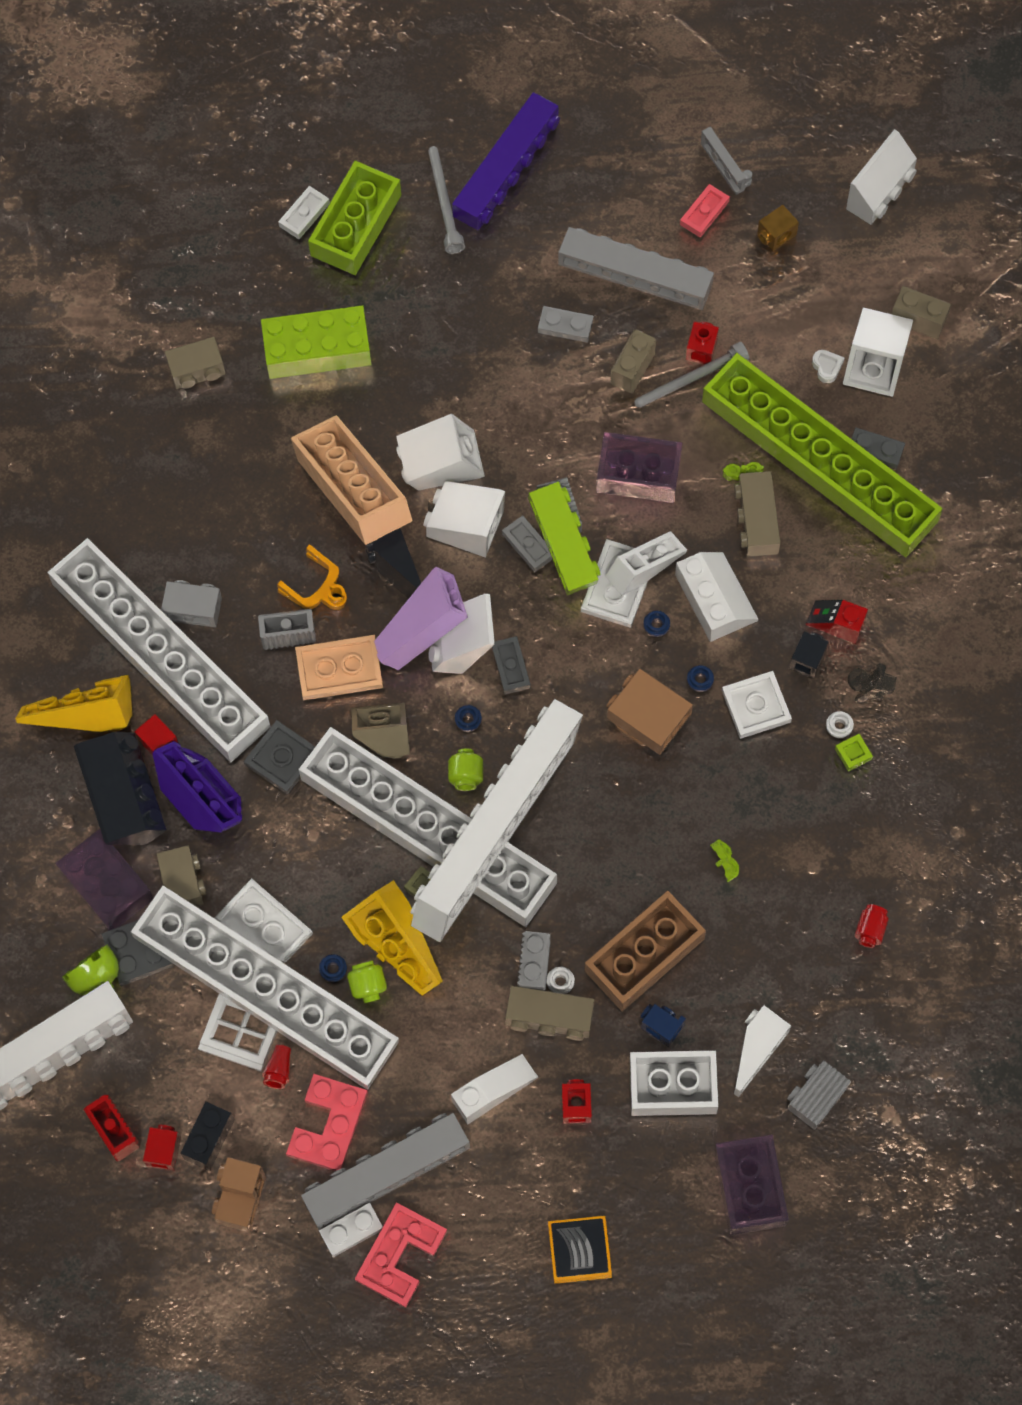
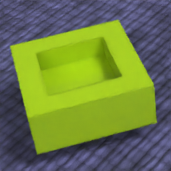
[835,734,873,772]

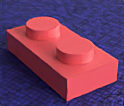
[680,184,730,238]

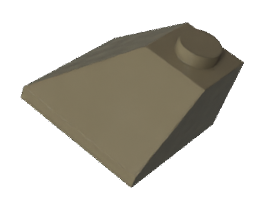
[351,702,410,759]

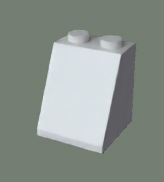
[843,308,913,397]
[396,414,485,491]
[423,481,505,558]

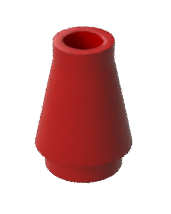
[262,1045,291,1089]

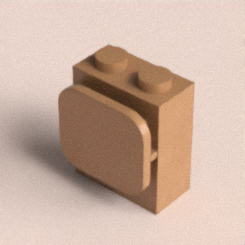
[606,669,693,755]

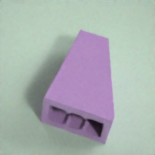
[374,567,468,670]

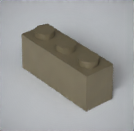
[734,471,780,557]
[505,986,595,1041]

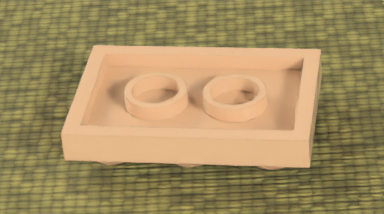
[295,635,383,701]

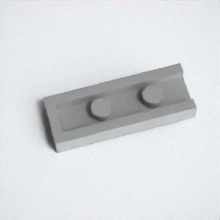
[701,126,752,195]

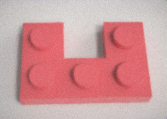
[286,1074,368,1171]
[355,1202,447,1308]

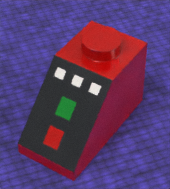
[806,600,868,644]

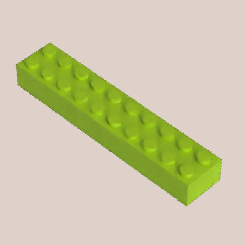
[702,353,943,558]

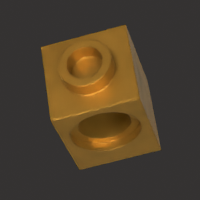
[757,205,799,251]

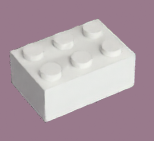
[629,1051,718,1116]

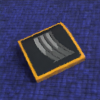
[548,1216,612,1284]

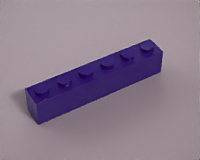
[452,92,560,231]

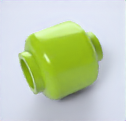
[448,749,483,791]
[347,960,387,1003]

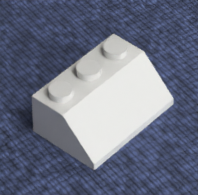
[846,129,917,225]
[675,552,758,642]

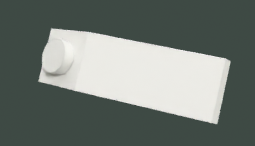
[605,531,687,596]
[734,1005,791,1097]
[451,1054,538,1125]

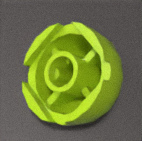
[62,944,119,996]

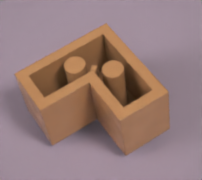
[212,1157,266,1232]

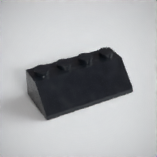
[74,732,167,845]

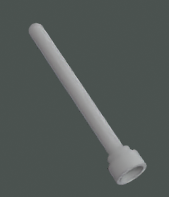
[428,146,465,254]
[634,341,749,408]

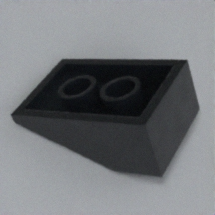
[365,528,421,599]

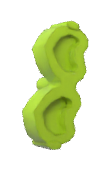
[723,462,764,481]
[710,839,739,882]

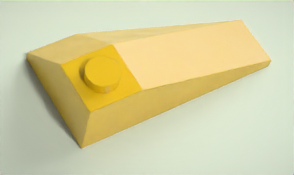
[15,675,132,732]
[341,880,443,996]

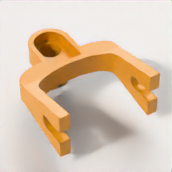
[277,544,347,610]

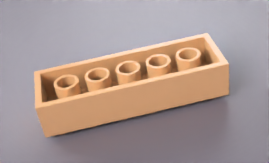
[291,415,412,545]

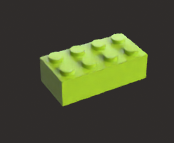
[308,161,402,276]
[261,305,372,379]

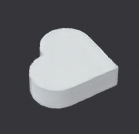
[812,350,845,383]

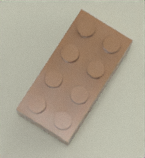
[585,891,706,1012]

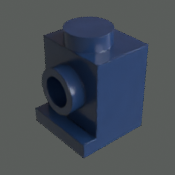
[640,1004,686,1047]

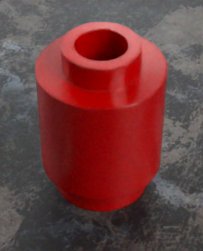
[854,904,889,948]

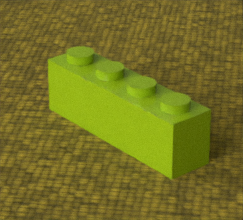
[528,481,601,595]

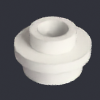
[826,711,854,738]
[547,967,575,994]

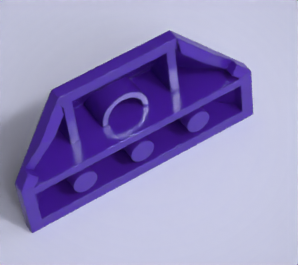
[152,741,242,833]

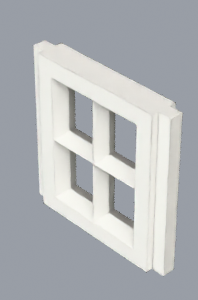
[198,994,277,1072]

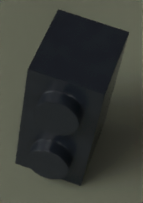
[180,1101,235,1171]

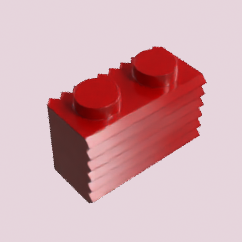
[83,1094,140,1162]

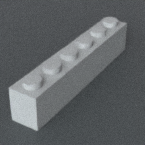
[558,227,714,310]
[301,1113,470,1230]

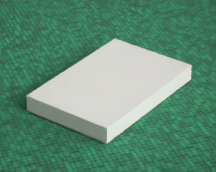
[581,539,648,628]
[214,879,313,964]

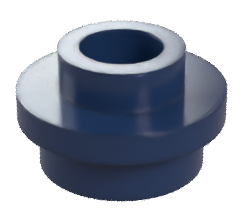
[643,611,670,637]
[687,665,714,692]
[455,705,482,732]
[319,954,347,982]

